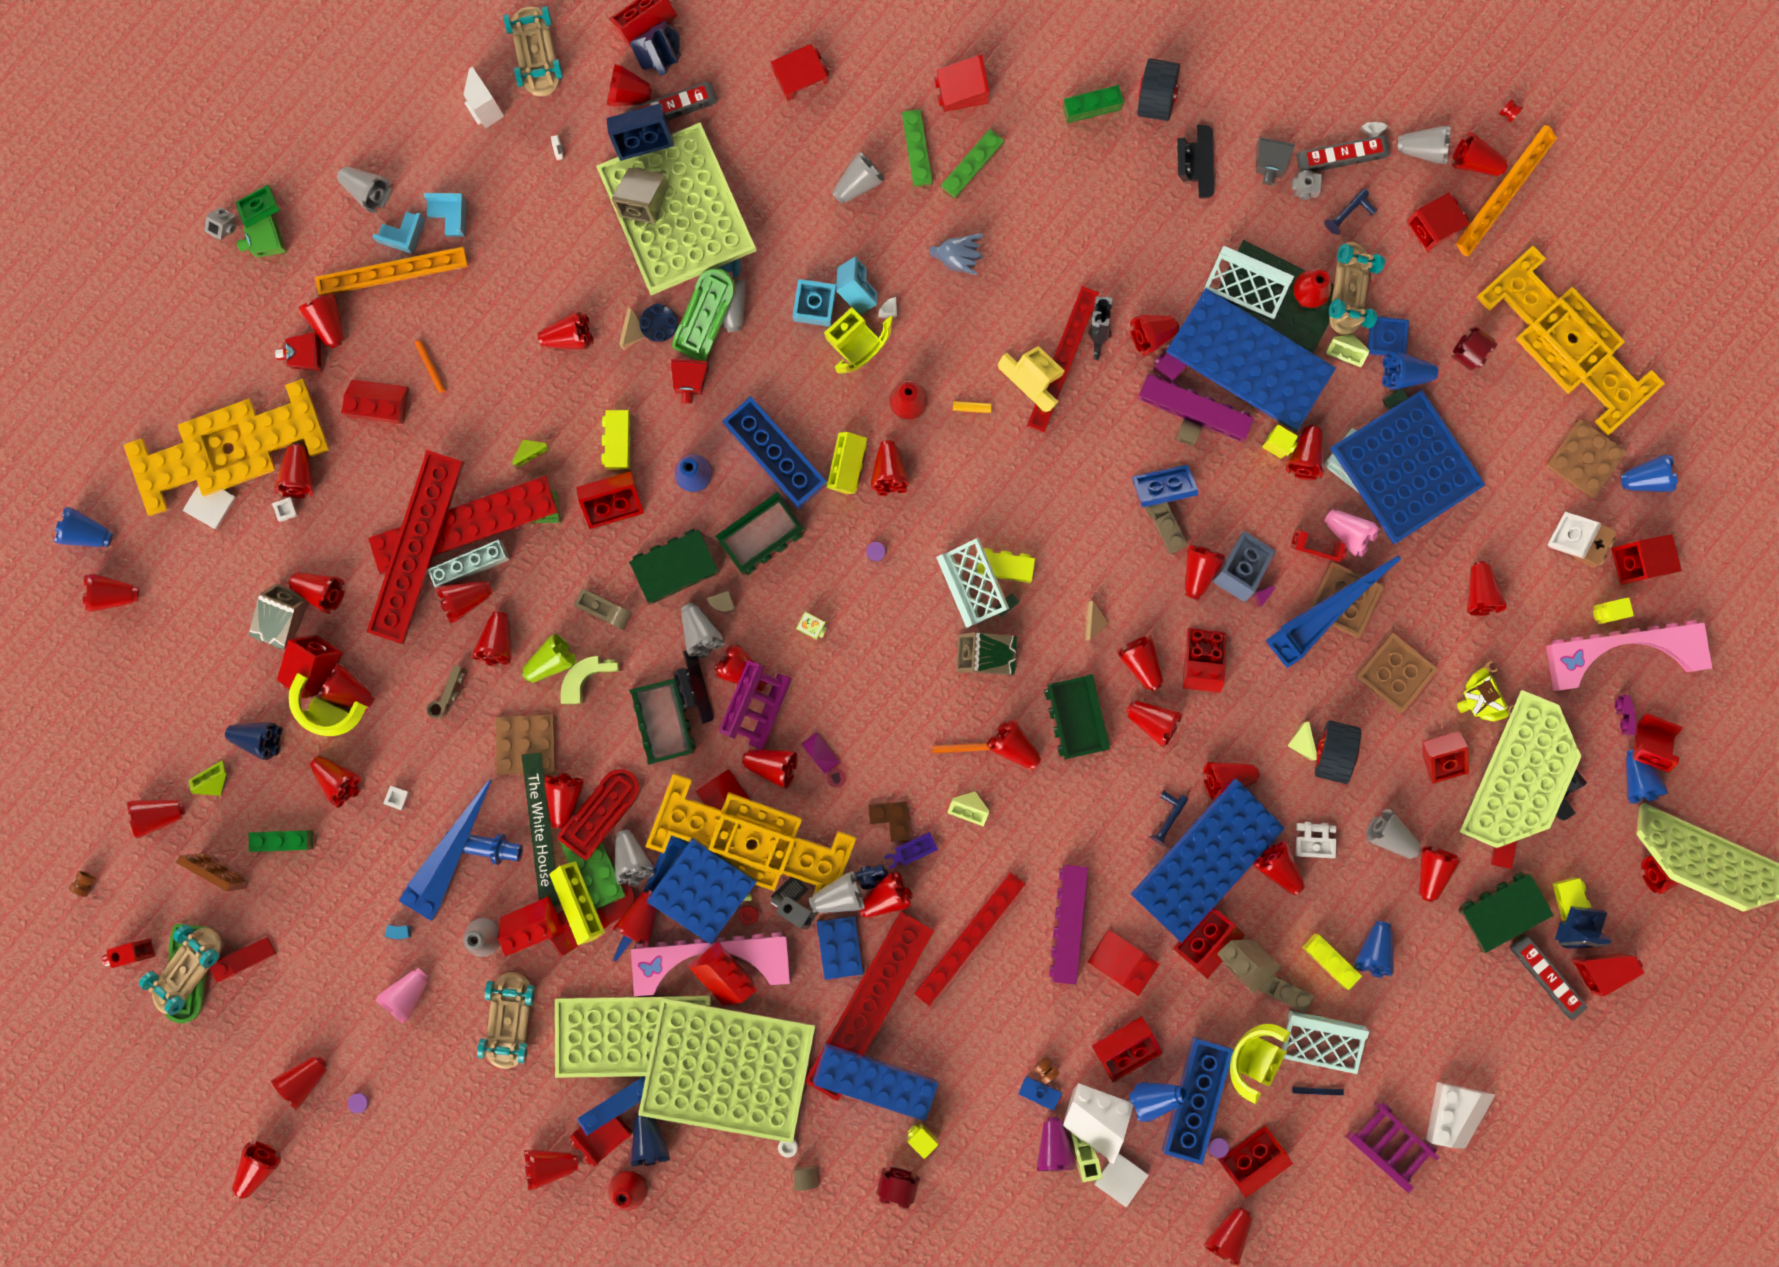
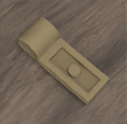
[1145,502,1188,554]
[574,588,632,630]
[427,665,466,719]
[1258,976,1314,1013]

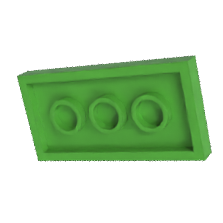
[560,842,626,910]

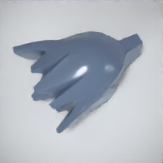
[930,234,984,275]

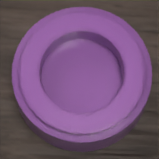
[866,542,885,562]
[348,1093,369,1113]
[1208,1137,1229,1158]

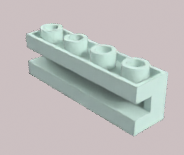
[428,540,510,588]

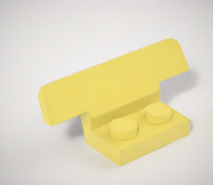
[998,346,1064,412]

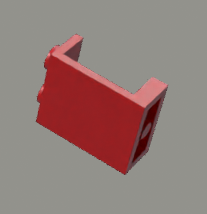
[771,43,829,101]
[1290,528,1347,562]
[1632,713,1683,773]
[570,1116,633,1167]

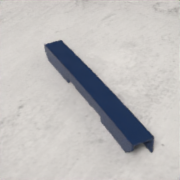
[1292,1087,1345,1096]

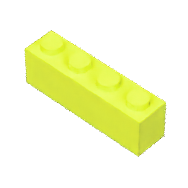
[549,861,605,945]

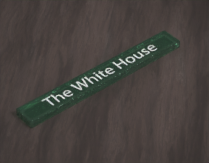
[521,752,560,907]

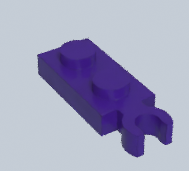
[884,832,938,869]

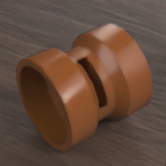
[69,871,96,897]
[1032,1057,1060,1085]

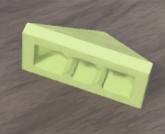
[1326,334,1369,367]
[1288,722,1317,760]
[948,792,989,826]

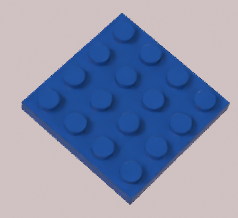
[647,838,756,944]

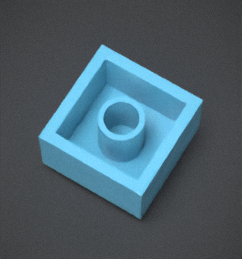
[793,279,837,327]

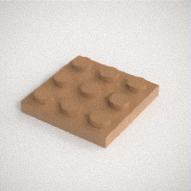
[1545,419,1627,499]
[1308,561,1384,638]
[1355,633,1438,714]
[496,715,556,775]

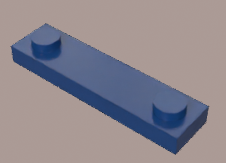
[577,1076,645,1136]

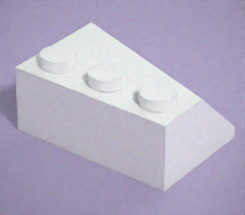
[463,67,504,129]
[1426,1082,1495,1149]
[1063,1083,1134,1164]

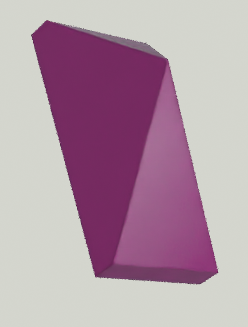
[802,732,840,774]

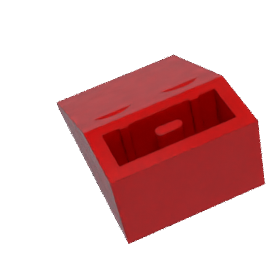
[1182,628,1226,693]

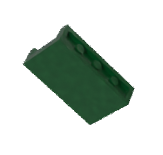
[629,529,719,605]
[1044,674,1110,760]
[1458,872,1554,953]

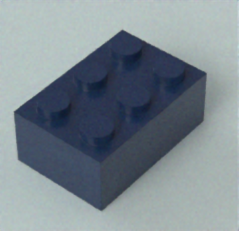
[606,103,674,161]

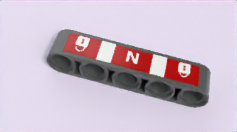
[625,82,718,120]
[1296,135,1391,172]
[1509,934,1588,1021]

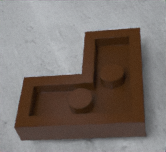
[868,801,910,842]

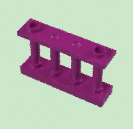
[718,660,792,750]
[1345,1102,1439,1193]

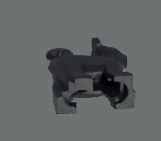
[1088,297,1113,361]

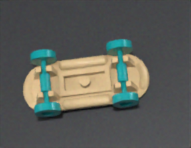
[503,6,563,96]
[1329,242,1385,335]
[139,924,222,1015]
[477,972,535,1069]

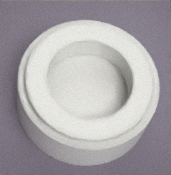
[778,1139,798,1157]

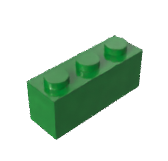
[1062,85,1124,124]
[248,830,313,852]

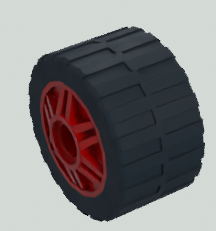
[1137,58,1180,121]
[1315,720,1361,784]

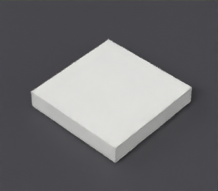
[182,486,237,530]
[1548,512,1602,559]
[1094,1153,1149,1208]

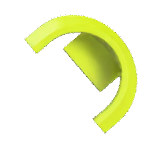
[824,307,893,374]
[289,673,367,736]
[1230,1024,1291,1104]

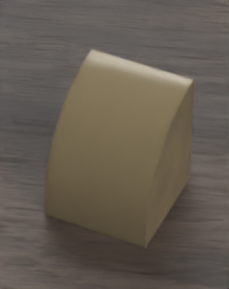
[1175,419,1202,447]
[707,591,736,613]
[793,1166,819,1191]

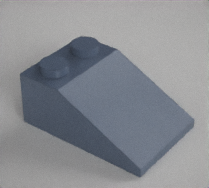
[1213,531,1276,602]

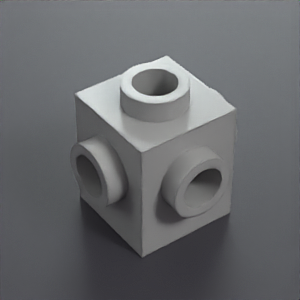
[1291,170,1322,200]
[204,207,236,240]

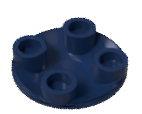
[639,303,677,342]

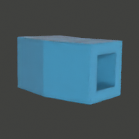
[385,924,411,939]

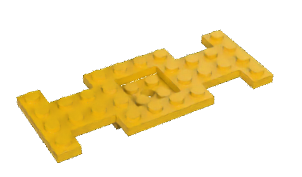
[1476,246,1665,436]
[123,379,330,517]
[646,773,856,897]

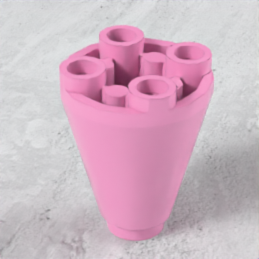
[1324,509,1380,557]
[375,968,429,1024]

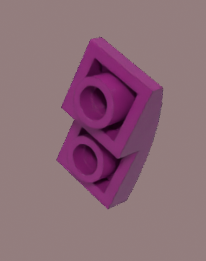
[1615,694,1636,735]

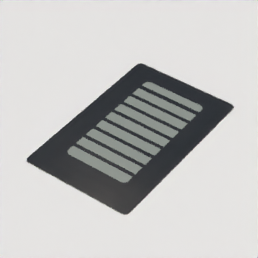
[771,877,809,908]

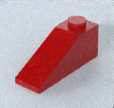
[210,937,276,983]

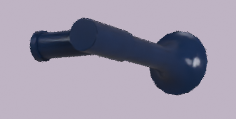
[1324,189,1378,235]
[1149,790,1188,847]

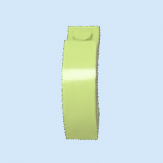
[561,656,620,705]
[1071,1132,1103,1183]

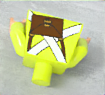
[1457,661,1515,722]

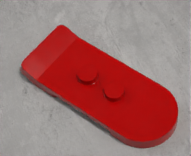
[558,769,640,860]
[549,884,635,956]

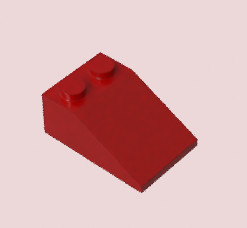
[1088,930,1160,997]

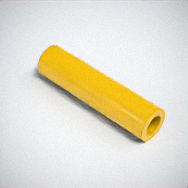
[953,401,991,413]

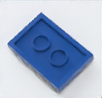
[1132,465,1198,508]
[817,916,863,980]

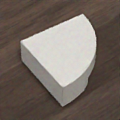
[1360,122,1388,138]
[551,135,564,160]
[878,297,897,318]

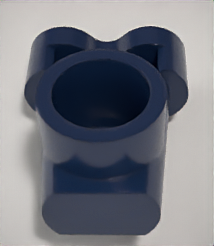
[856,864,888,889]

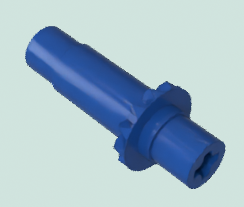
[446,831,523,865]

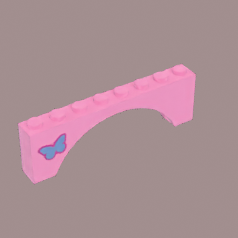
[1546,620,1712,691]
[631,932,791,996]

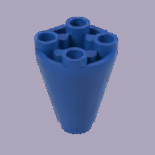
[1382,351,1438,390]
[674,454,712,492]
[1620,454,1678,492]
[54,506,113,547]
[1626,749,1668,804]
[1354,921,1394,978]
[1130,1082,1188,1122]

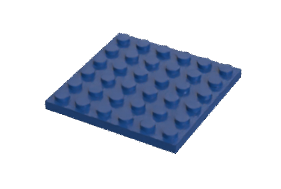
[1330,390,1485,545]

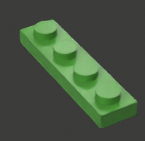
[902,109,932,187]
[941,129,1004,199]

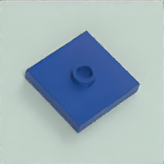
[1367,316,1409,356]

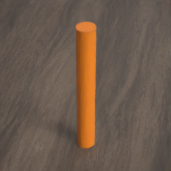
[414,340,446,394]
[932,743,989,753]

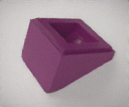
[1254,586,1276,607]

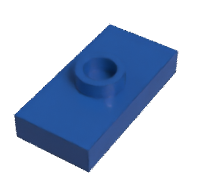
[1018,1076,1062,1111]

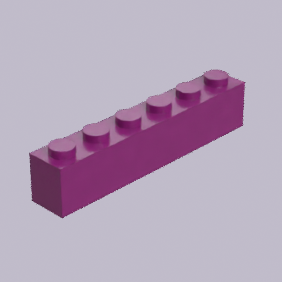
[1137,374,1254,443]
[1049,864,1088,985]

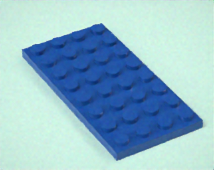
[1166,288,1336,432]
[1130,779,1285,943]

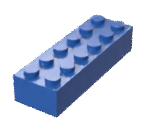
[722,396,827,509]
[1162,1036,1234,1165]
[813,1043,938,1121]

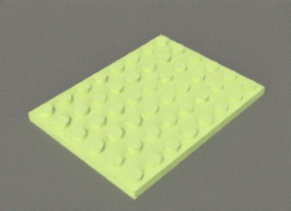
[596,123,757,295]
[638,997,815,1143]

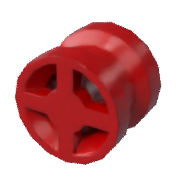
[1499,99,1523,123]

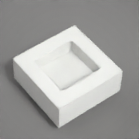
[272,497,298,522]
[383,786,410,810]

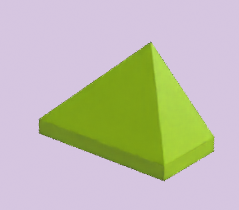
[512,439,550,468]
[189,760,226,796]

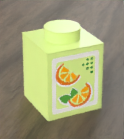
[796,612,827,640]

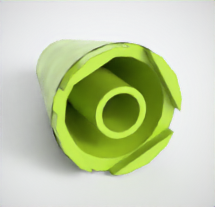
[522,634,577,683]

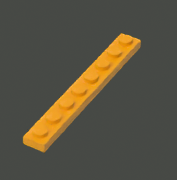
[1456,125,1557,257]
[315,247,468,297]

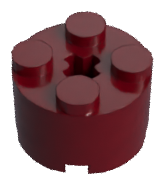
[1451,326,1497,370]
[876,1167,920,1208]

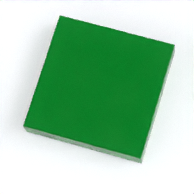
[235,185,280,228]

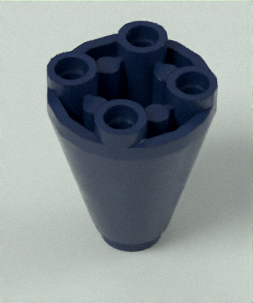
[225,722,283,760]
[630,1112,670,1167]

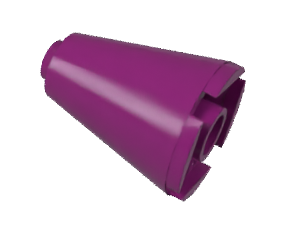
[1037,1117,1076,1171]

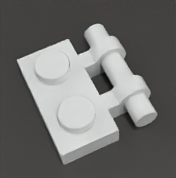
[1295,822,1336,858]

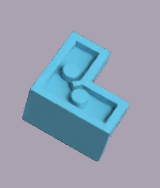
[424,193,467,237]
[372,212,425,254]
[836,256,878,315]

